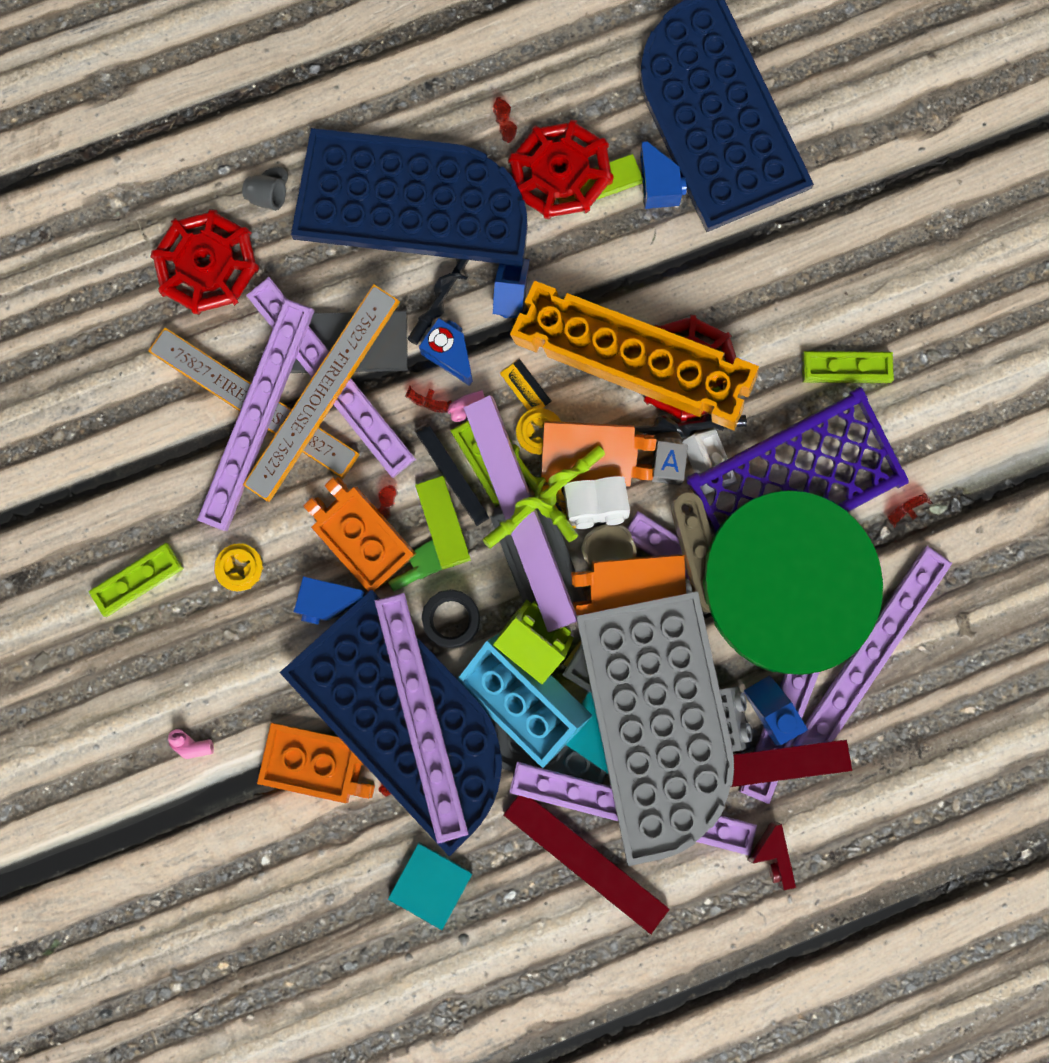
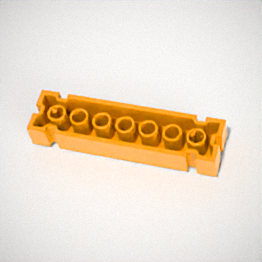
[510,280,759,430]

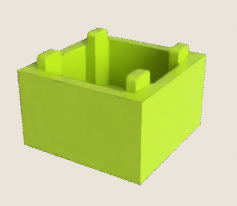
[493,600,574,684]

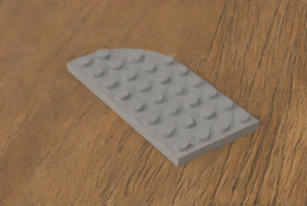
[576,592,734,866]

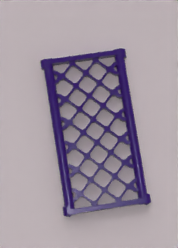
[686,386,909,533]

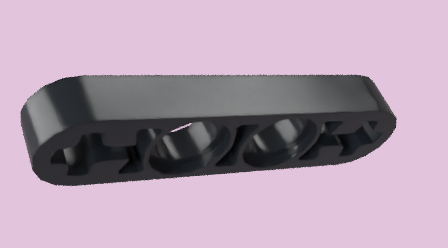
[414,422,489,526]

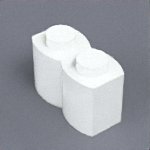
[564,476,630,529]

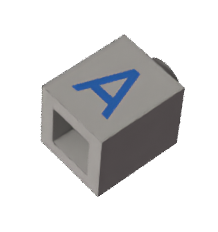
[651,438,688,485]

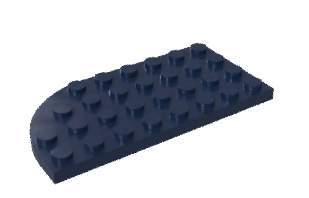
[640,0,814,233]
[291,128,528,266]
[279,590,502,857]

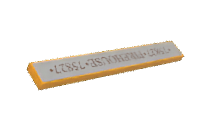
[243,284,400,502]
[148,328,359,479]

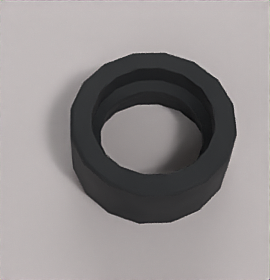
[421,589,480,649]

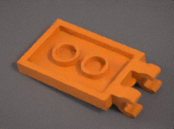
[541,421,656,487]
[303,477,417,592]
[571,554,686,616]
[257,723,375,803]

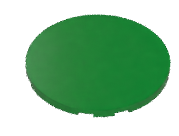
[703,491,883,675]

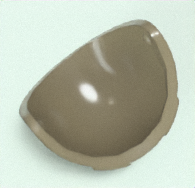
[582,524,636,570]

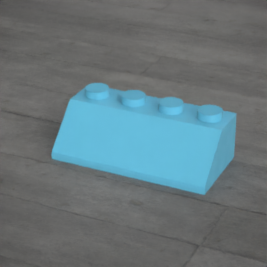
[457,632,593,768]

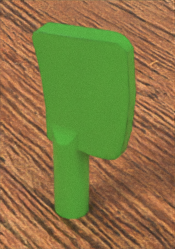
[388,540,454,592]

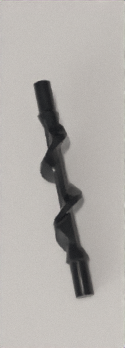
[407,259,469,345]
[635,414,747,438]

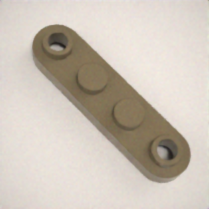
[671,493,713,613]

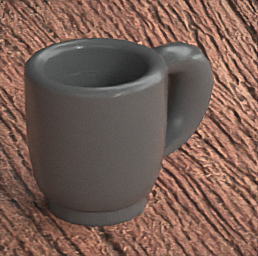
[242,167,288,211]

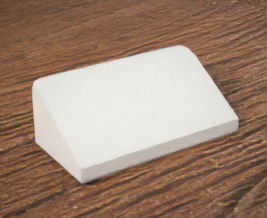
[682,429,738,495]

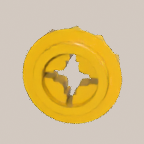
[516,408,561,455]
[214,543,264,592]

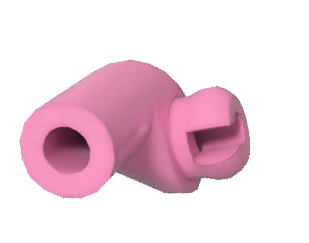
[448,390,485,422]
[168,729,214,759]

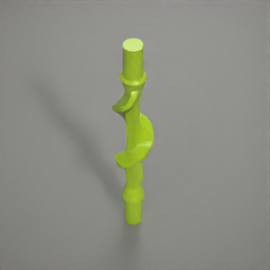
[509,438,578,542]
[482,446,605,549]

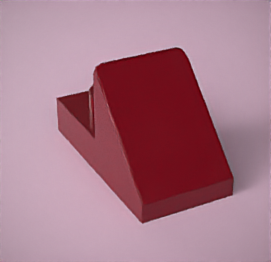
[747,822,796,891]

